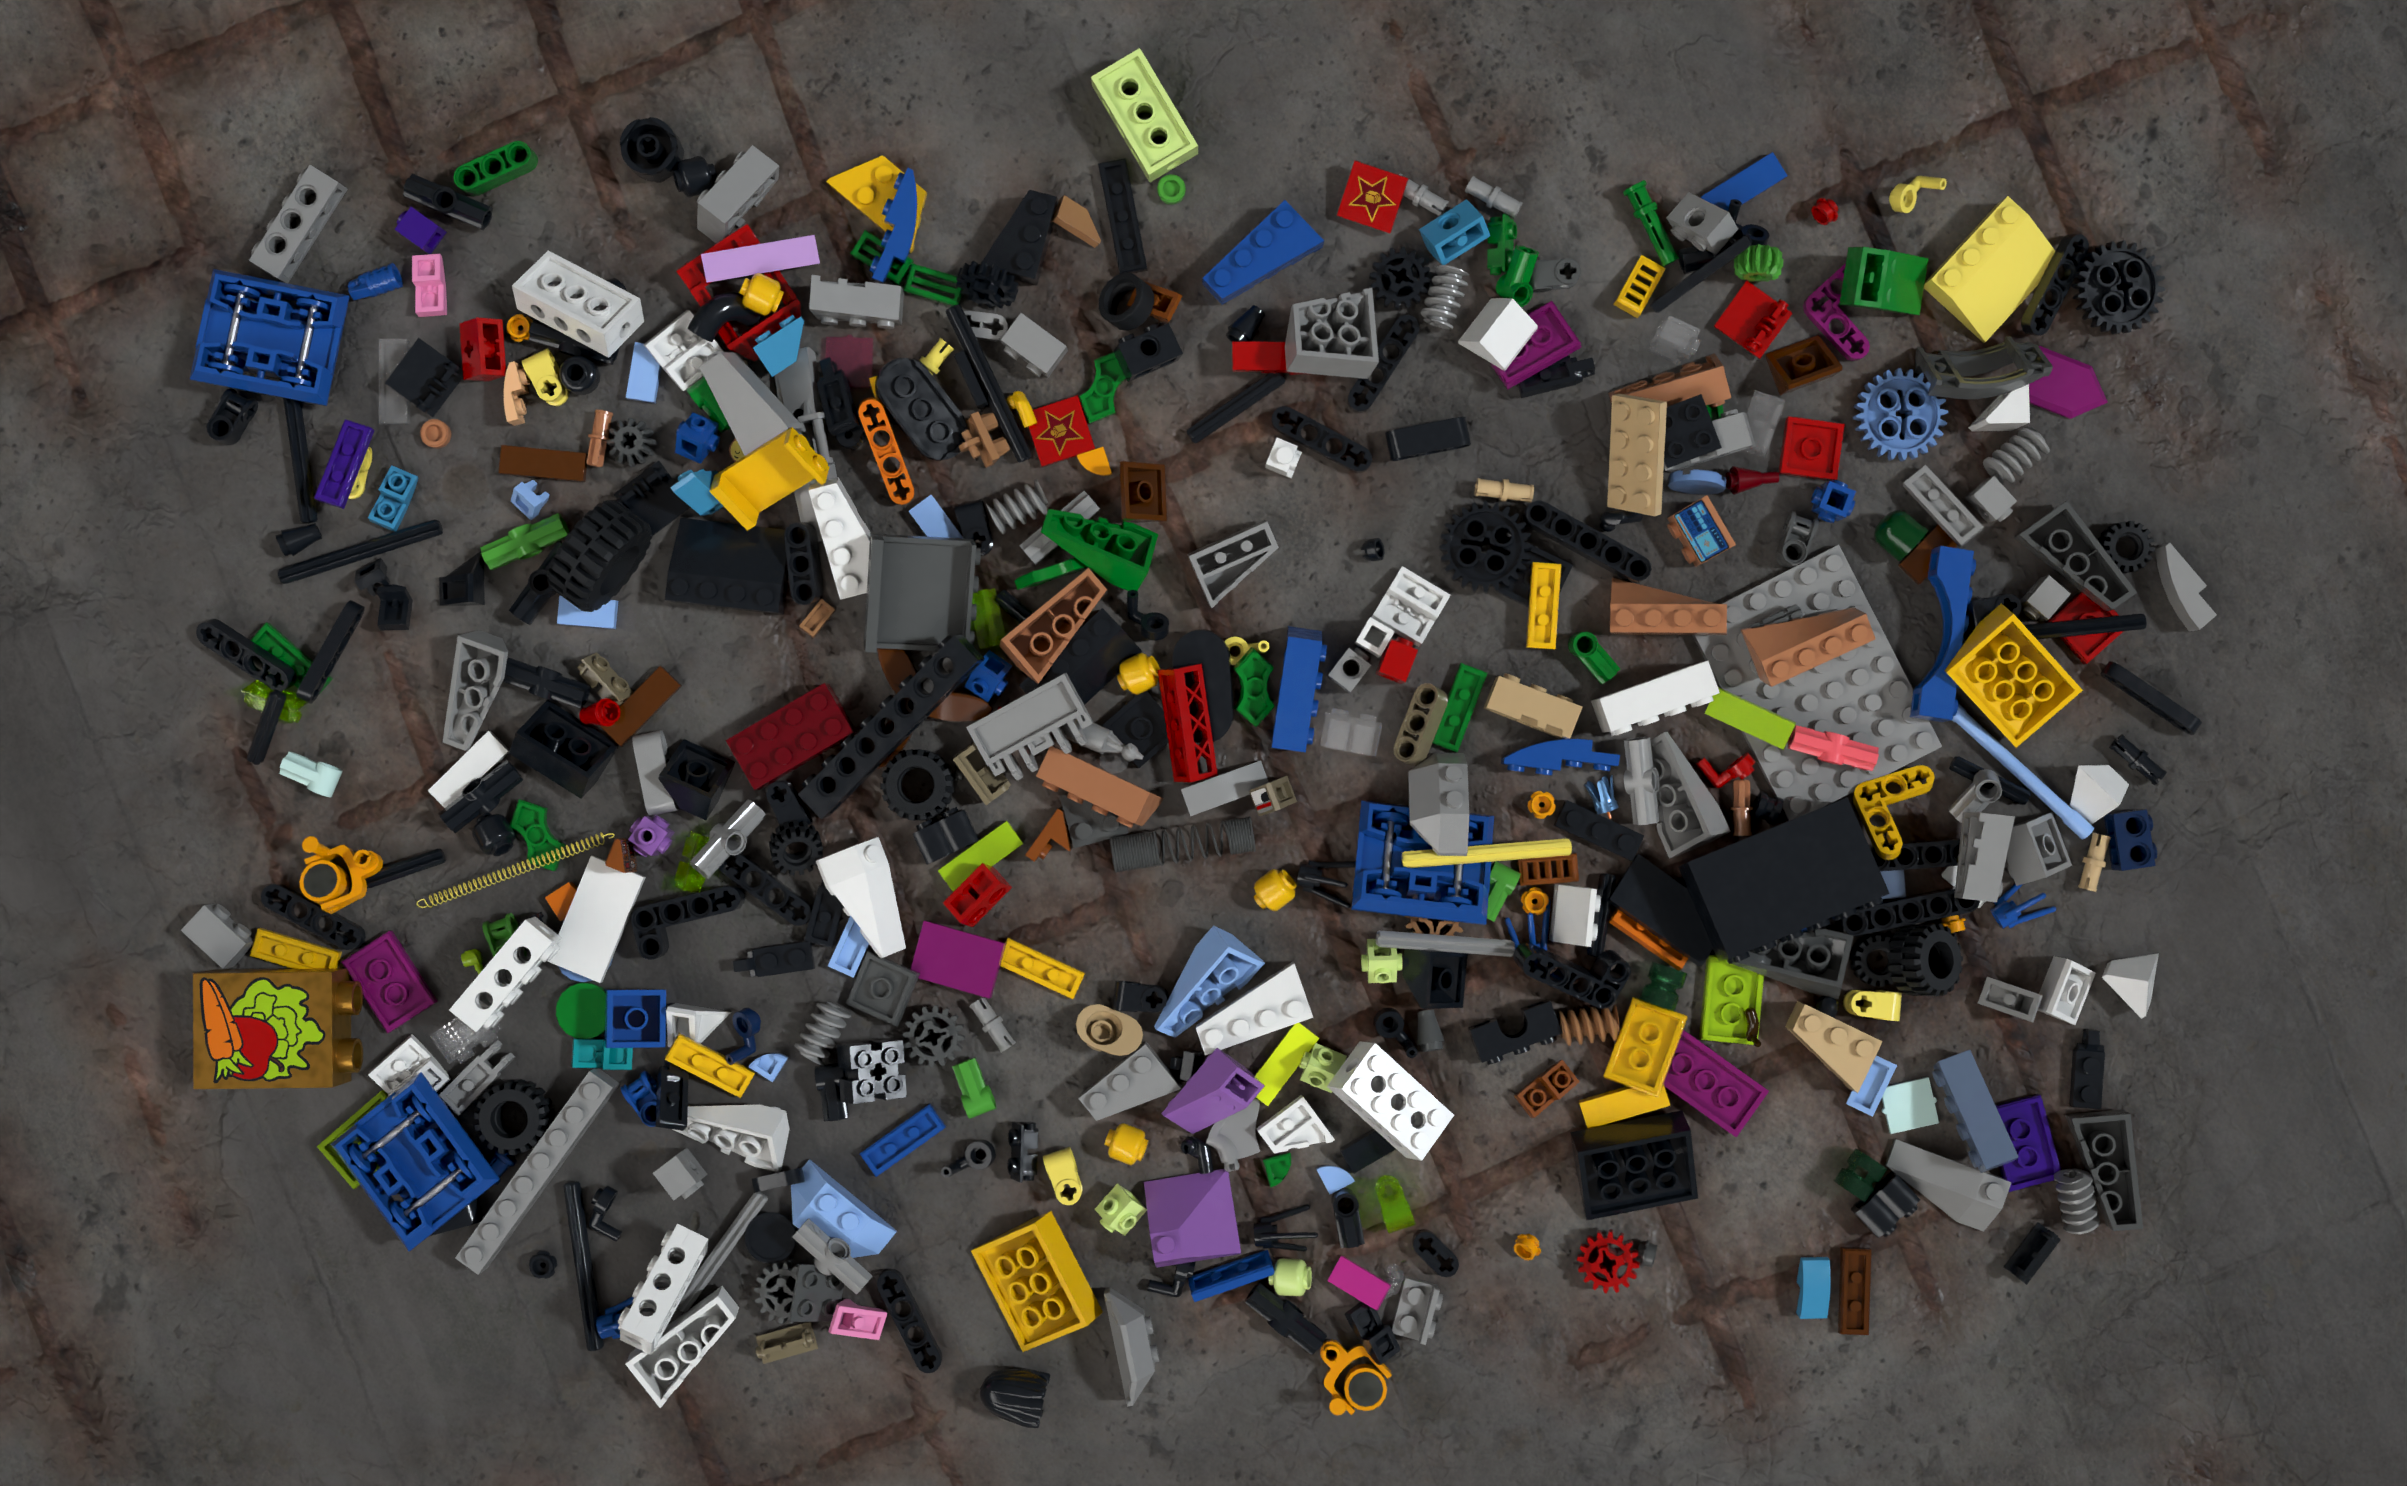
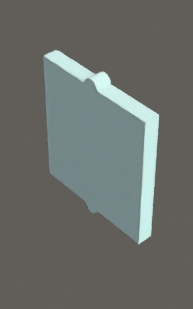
[1881,1077,1939,1134]

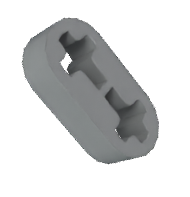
[964,311,1009,342]

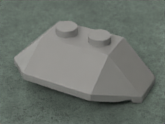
[1408,753,1469,856]
[1104,1287,1160,1407]

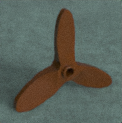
[872,648,992,769]

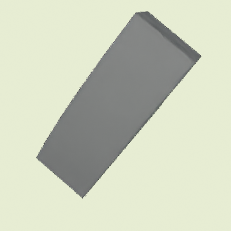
[2155,543,2217,631]
[1181,760,1269,816]

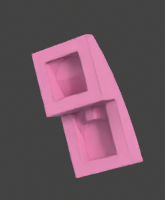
[412,254,447,317]

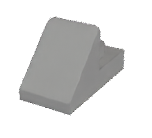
[1978,977,2043,1022]

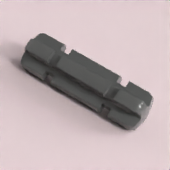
[1747,605,1803,628]

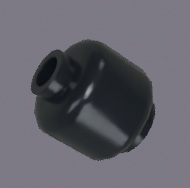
[673,156,717,197]
[559,356,600,395]
[472,813,516,856]

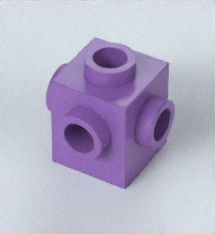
[628,815,675,857]

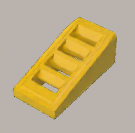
[1613,255,1666,318]

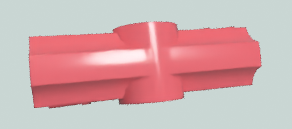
[1788,725,1879,771]

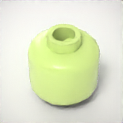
[1268,1258,1312,1296]

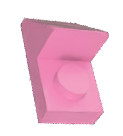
[828,1298,888,1340]

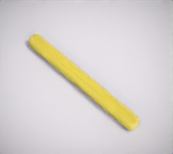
[1401,838,1572,868]

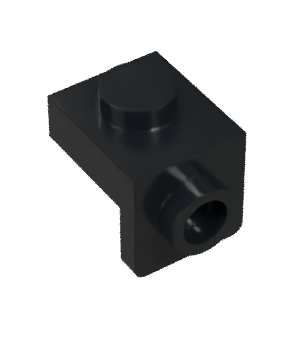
[377,584,413,631]

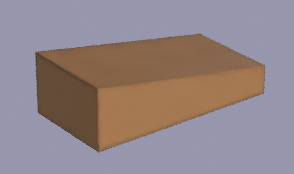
[799,599,836,639]

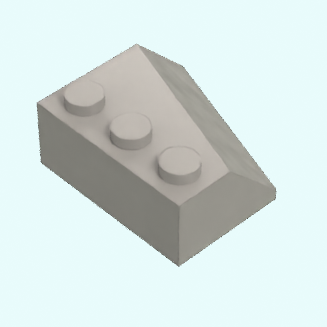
[1285,288,1379,379]

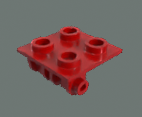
[1714,280,1792,359]

